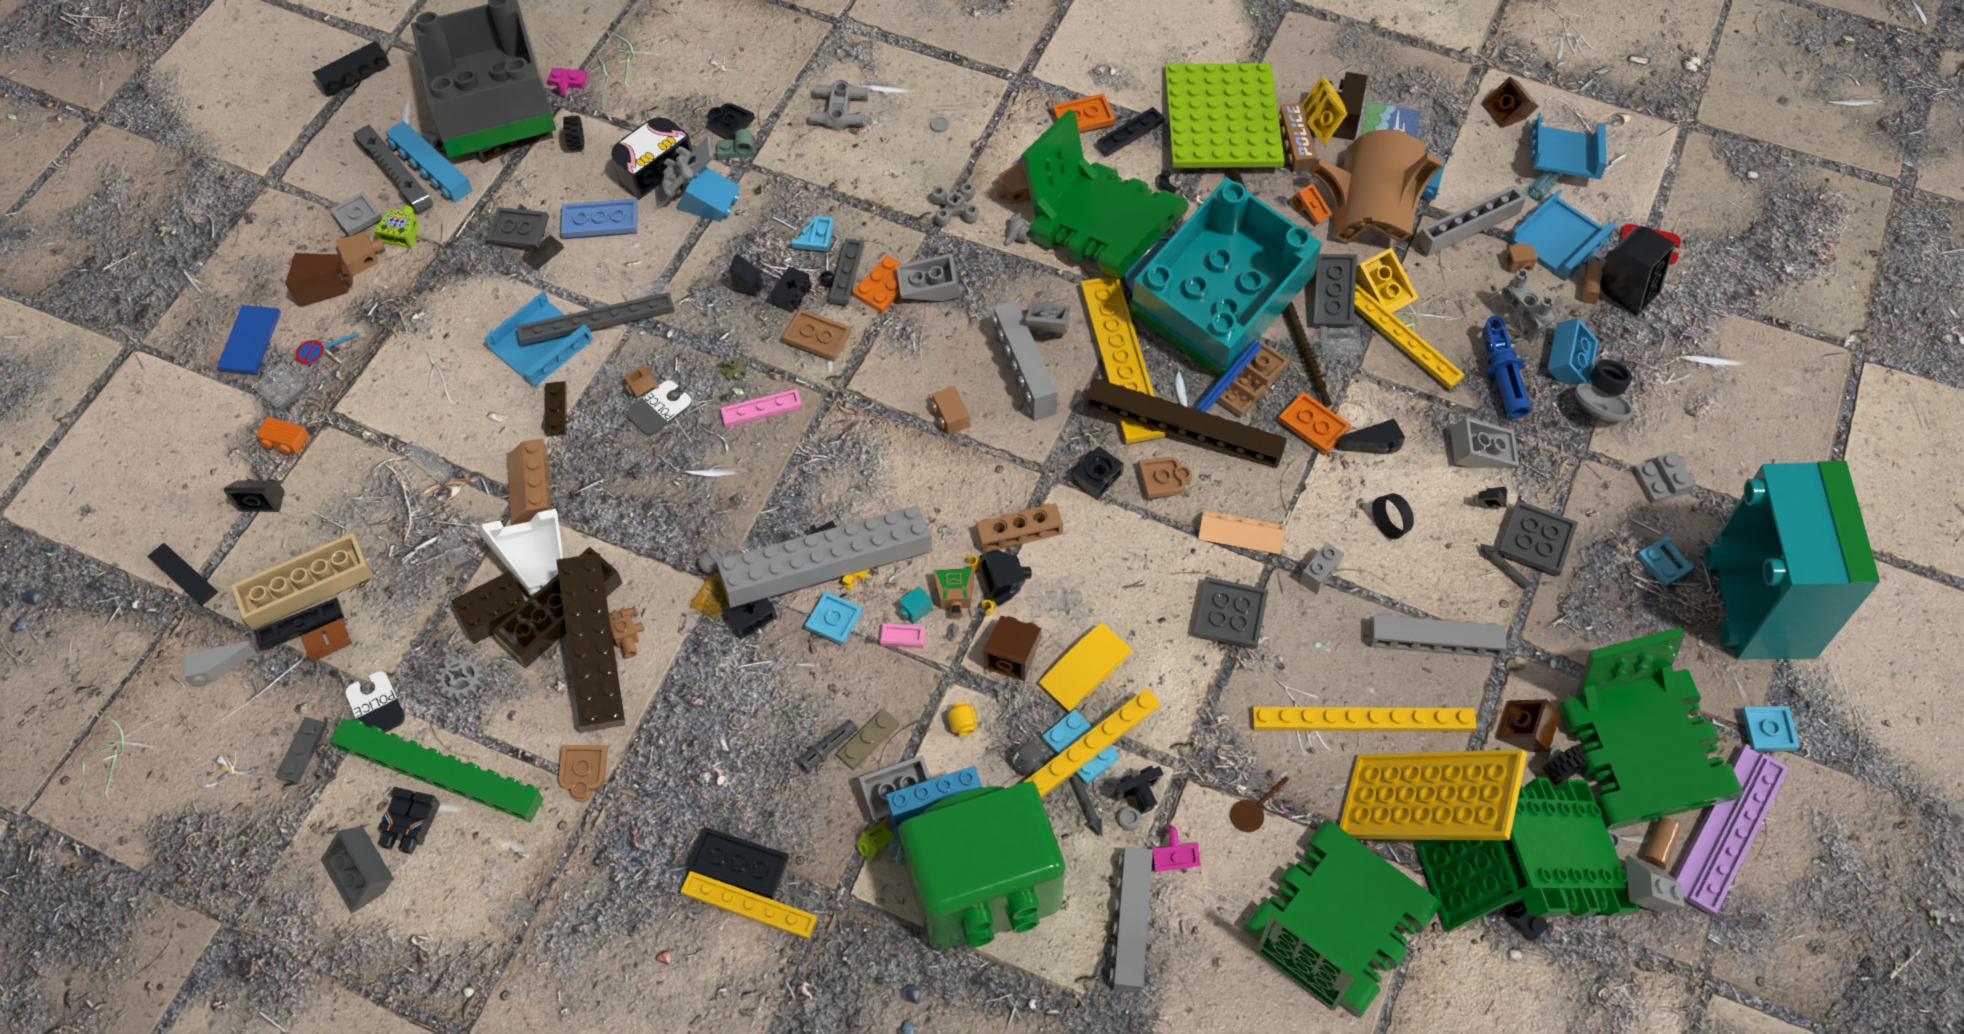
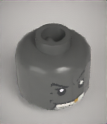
[1012,742,1045,776]

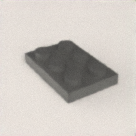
[486,207,550,249]

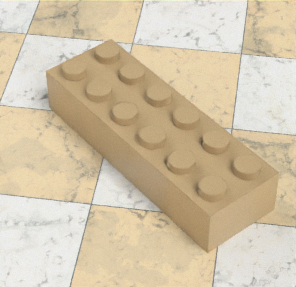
[231,533,374,630]

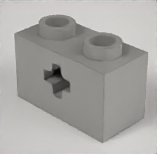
[1300,542,1344,594]

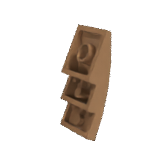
[1216,340,1291,417]

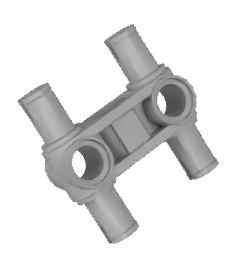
[810,80,869,131]
[1502,268,1554,341]

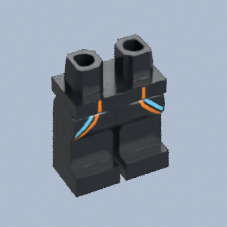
[378,787,441,854]

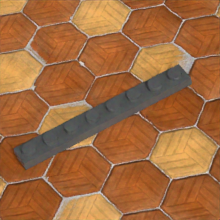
[517,292,674,345]

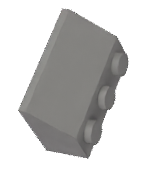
[859,755,931,821]

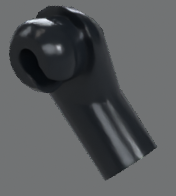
[1158,170,1177,194]

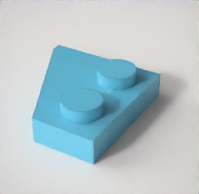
[792,216,835,252]

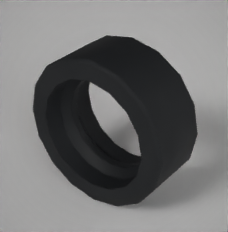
[1590,359,1632,395]

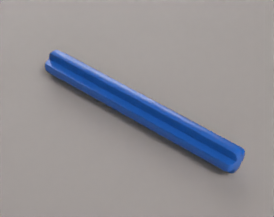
[1194,340,1262,412]

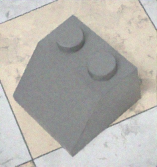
[1625,855,1684,913]

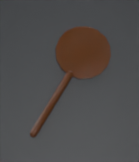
[1230,776,1289,833]

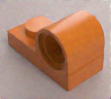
[1292,183,1333,225]

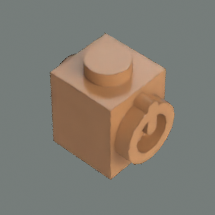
[1505,243,1538,273]

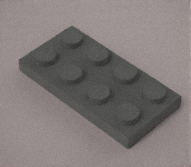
[1314,254,1357,327]

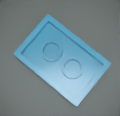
[1042,709,1120,786]

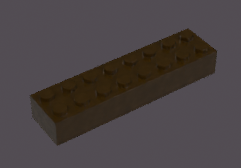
[556,553,625,733]

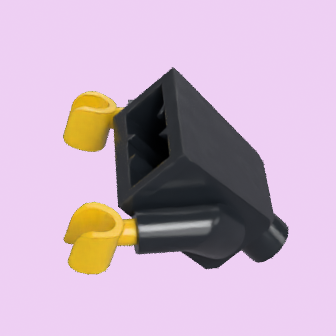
[967,549,1032,616]

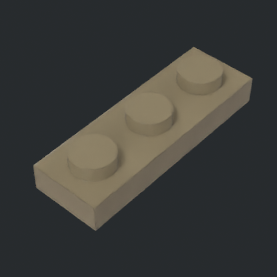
[837,708,900,771]

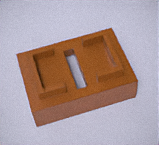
[301,618,352,662]

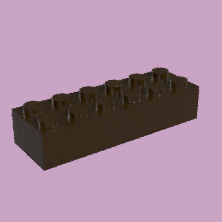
[492,547,622,668]

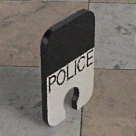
[346,671,405,733]

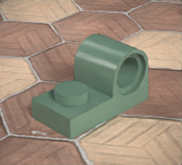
[717,129,755,159]

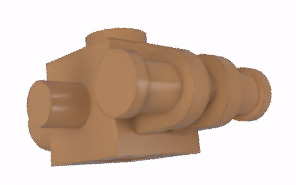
[609,605,645,658]

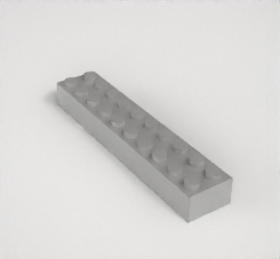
[716,505,932,608]

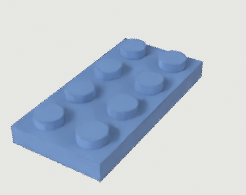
[561,199,638,238]

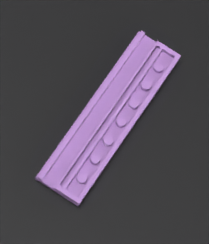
[1673,744,1789,916]

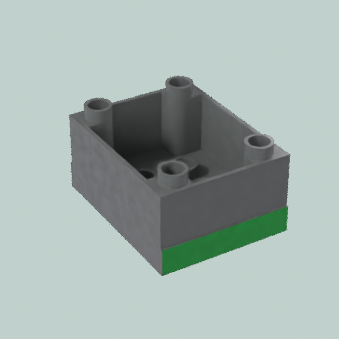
[410,0,556,158]

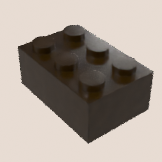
[1333,72,1368,140]
[451,571,526,644]

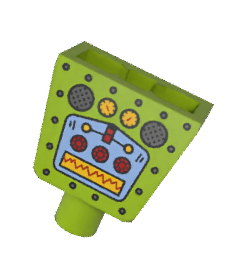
[374,205,419,249]

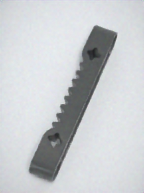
[353,125,433,214]

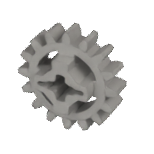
[436,655,486,702]

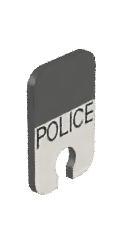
[627,380,692,436]

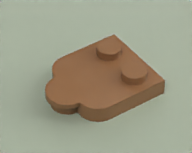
[1138,457,1192,499]
[559,745,608,802]

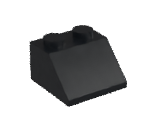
[224,479,285,512]

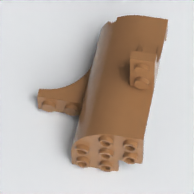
[1309,129,1444,244]

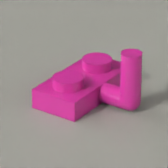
[547,68,587,96]
[1151,824,1201,872]

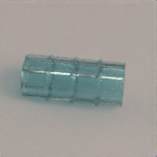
[1528,171,1562,201]

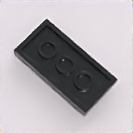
[686,827,790,899]

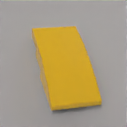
[1302,76,1347,145]
[1039,622,1134,712]

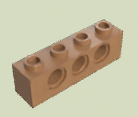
[976,503,1063,554]

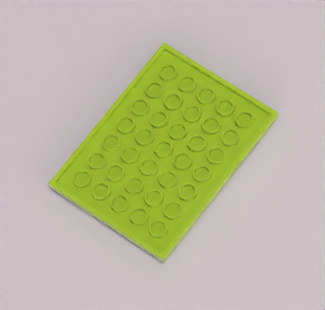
[1165,63,1285,168]

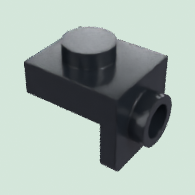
[1506,901,1549,941]

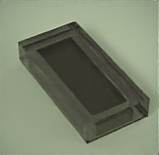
[522,235,564,271]

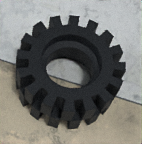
[563,115,585,150]
[1543,746,1588,785]

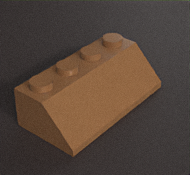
[507,438,552,525]

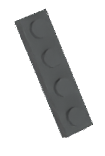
[829,238,865,305]

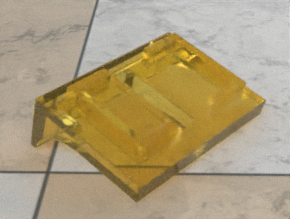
[690,571,728,620]

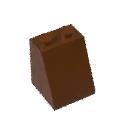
[285,253,353,307]
[983,616,1042,682]

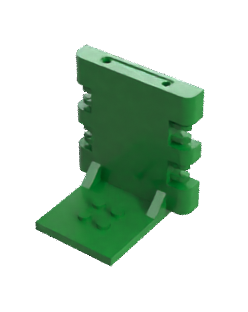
[1021,109,1189,279]
[1557,628,1744,830]
[1416,778,1640,932]
[1242,820,1441,1018]

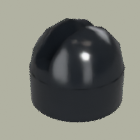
[820,271,835,288]

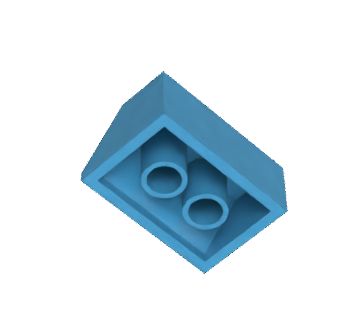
[1547,318,1598,386]

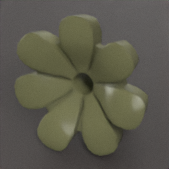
[722,358,747,381]

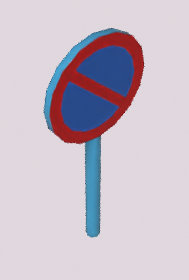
[295,332,359,365]

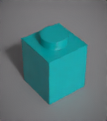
[899,586,933,624]

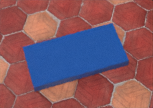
[217,305,281,375]

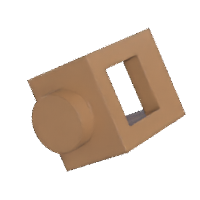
[624,364,659,397]

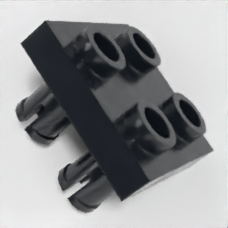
[1113,766,1164,814]

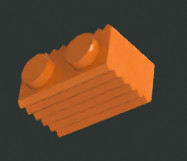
[256,417,309,455]

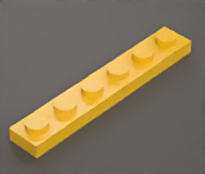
[680,871,818,940]

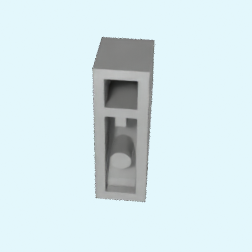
[184,641,257,686]

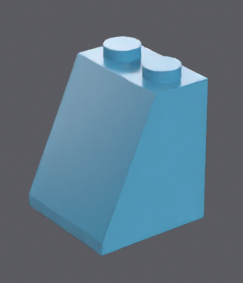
[677,166,740,222]

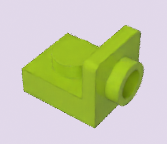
[857,822,896,862]

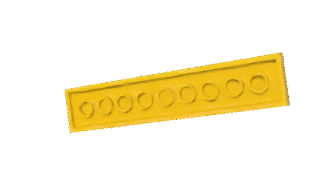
[1081,276,1166,444]

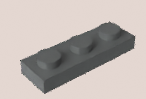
[275,717,327,785]

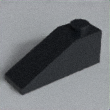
[1336,418,1405,454]

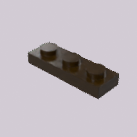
[545,381,567,437]

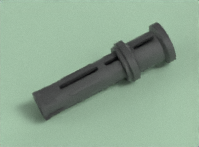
[797,719,858,774]

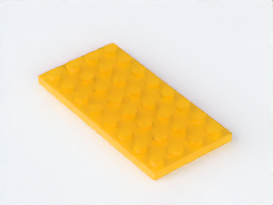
[1339,749,1527,840]

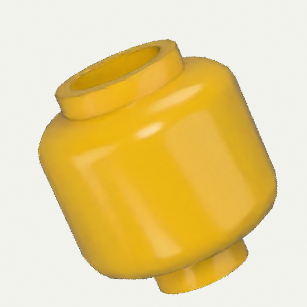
[947,702,978,736]

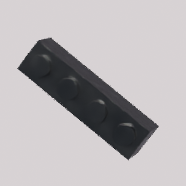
[312,41,390,97]

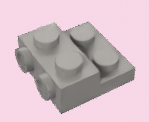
[1634,452,1695,503]

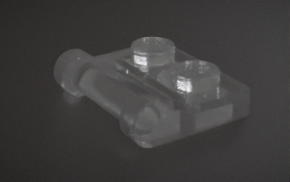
[1319,326,1362,359]

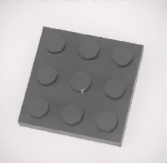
[1498,500,1578,576]
[1193,577,1268,649]

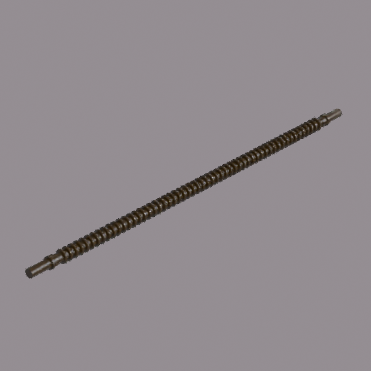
[1226,167,1332,407]

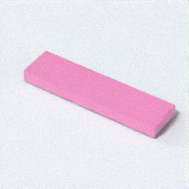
[720,389,802,428]

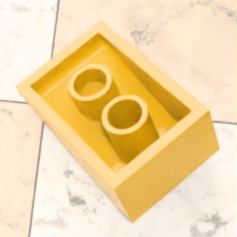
[1356,247,1419,313]

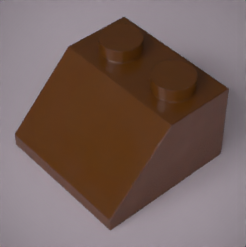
[1482,76,1539,128]
[1496,699,1561,752]

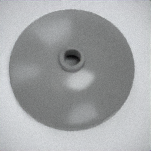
[1575,383,1634,422]

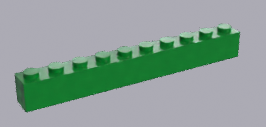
[330,718,543,823]

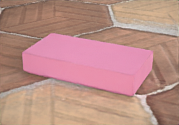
[880,623,925,648]

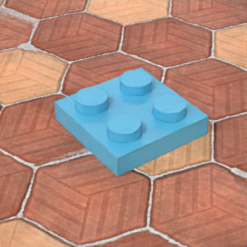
[805,591,863,645]
[1741,706,1800,752]

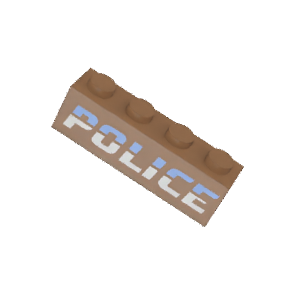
[1278,103,1317,172]

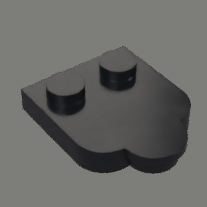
[708,103,755,140]

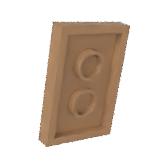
[782,309,852,361]

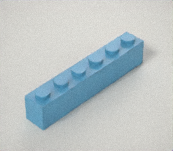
[386,121,473,203]

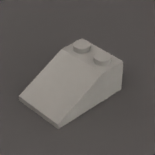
[896,253,961,301]
[1026,303,1070,336]
[1450,417,1519,468]

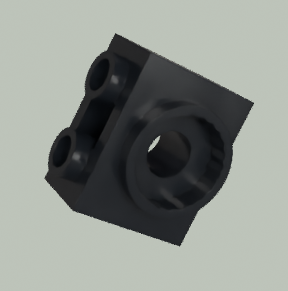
[1072,446,1124,501]

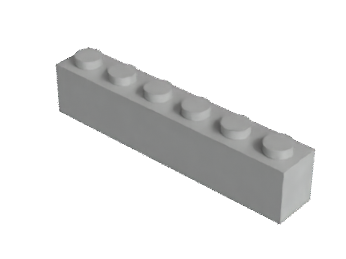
[1417,185,1526,256]
[1370,614,1506,658]
[1109,846,1153,993]

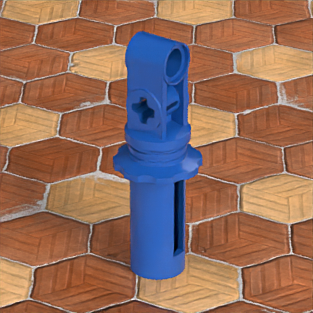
[1482,316,1531,419]

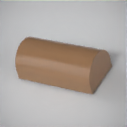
[1582,262,1603,305]
[1642,818,1681,870]

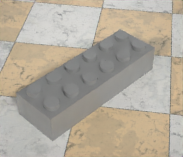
[991,300,1057,421]

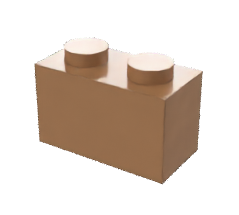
[931,385,970,435]

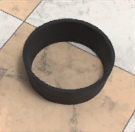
[1372,493,1414,539]

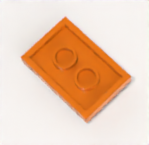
[1053,94,1115,132]
[852,255,902,314]
[1278,392,1352,454]

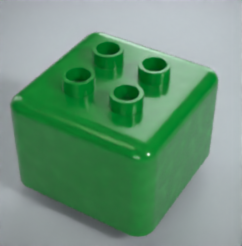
[898,782,1066,950]

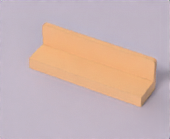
[1198,510,1286,554]

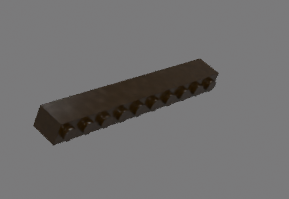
[1084,377,1287,468]

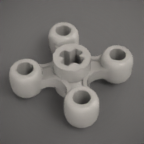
[932,183,979,226]

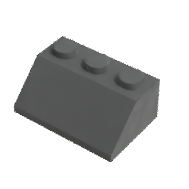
[320,826,394,913]

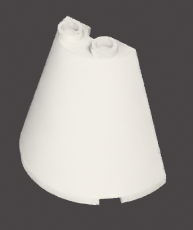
[478,509,563,597]

